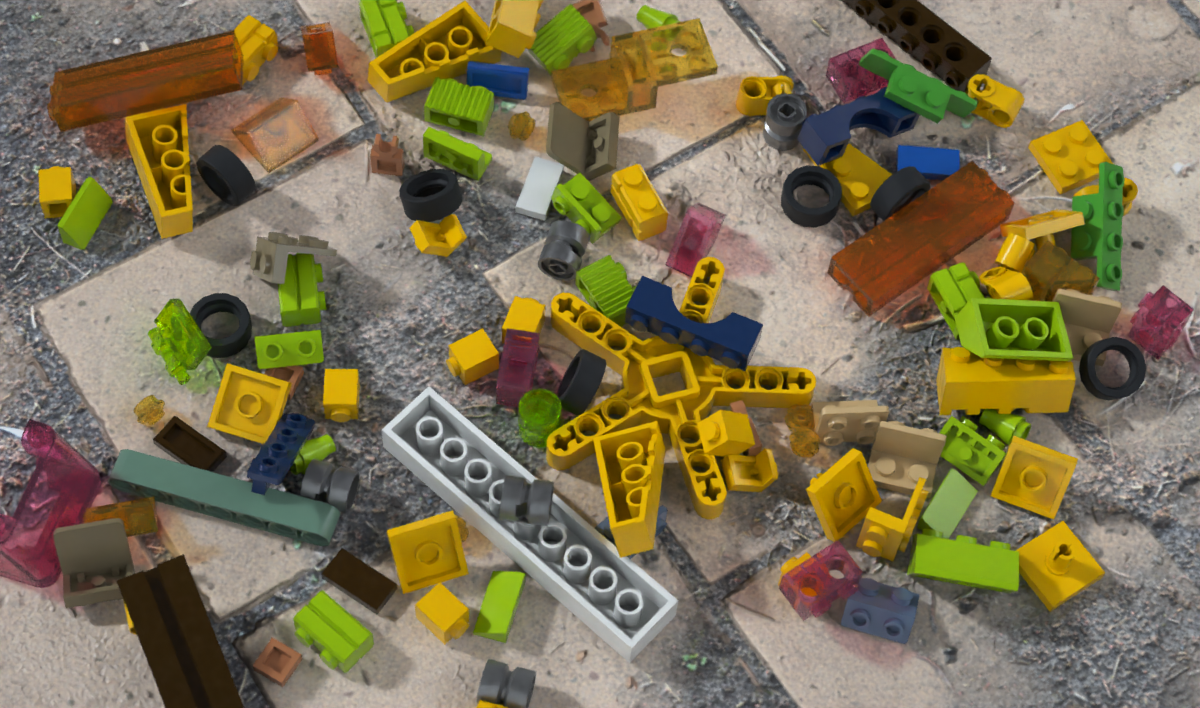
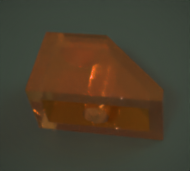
[300,22,338,75]

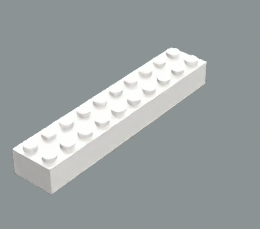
[382,387,678,663]

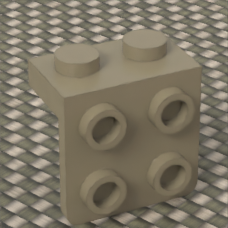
[546,102,620,181]
[250,232,337,284]
[53,518,135,608]

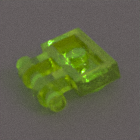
[148,299,212,385]

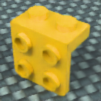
[856,477,929,561]

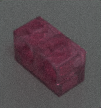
[826,38,897,103]
[1128,285,1194,360]
[496,328,540,409]
[779,540,863,621]

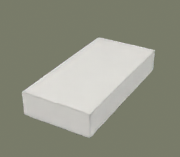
[515,157,564,221]

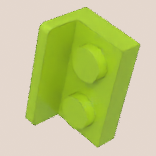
[423,127,492,181]
[551,172,622,244]
[255,330,324,369]
[939,415,1006,487]

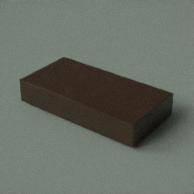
[153,416,227,472]
[321,548,398,614]

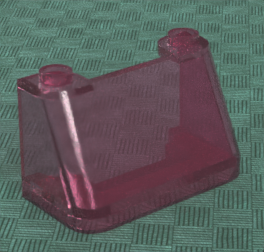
[0,419,101,588]

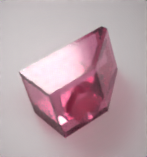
[665,202,726,277]

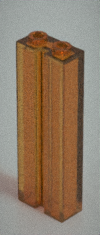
[47,30,244,132]
[827,160,1015,317]

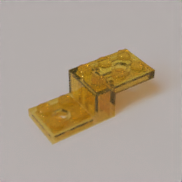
[551,18,718,122]

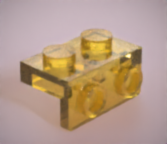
[83,497,158,537]

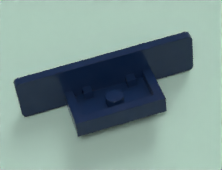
[247,413,316,495]

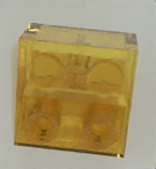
[1022,241,1100,302]

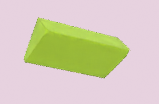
[57,177,113,250]
[917,468,978,539]
[473,571,526,643]

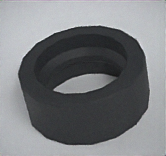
[196,145,256,206]
[781,165,842,227]
[870,166,931,225]
[399,169,463,222]
[188,293,252,358]
[1079,337,1146,401]
[555,349,606,415]

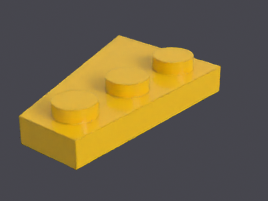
[802,143,893,217]

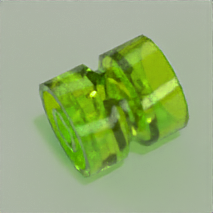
[518,388,562,448]

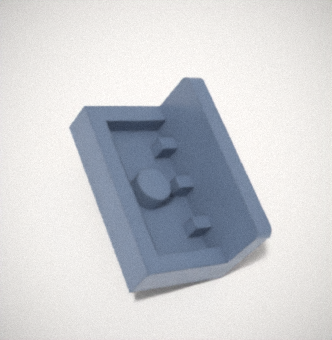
[841,575,920,644]

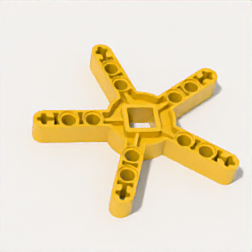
[546,257,816,519]

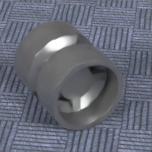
[763,93,807,151]
[538,221,590,281]
[300,459,360,513]
[499,475,554,526]
[477,659,537,708]

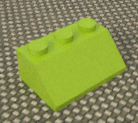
[955,298,1073,361]
[907,529,1019,593]

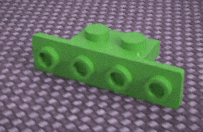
[859,49,978,123]
[1071,162,1124,291]

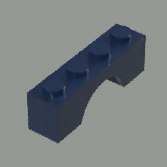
[797,87,920,166]
[625,276,763,371]

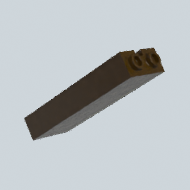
[116,554,244,708]

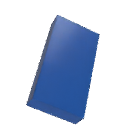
[466,61,529,100]
[896,145,960,182]

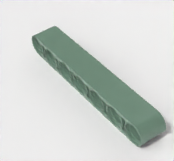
[108,449,341,546]

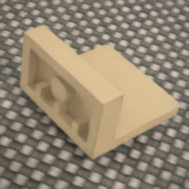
[1053,289,1122,366]
[811,400,889,446]
[868,421,947,499]

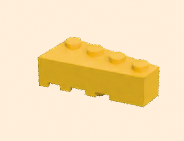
[367,0,502,103]
[125,104,193,239]
[936,347,1076,416]
[593,421,666,558]

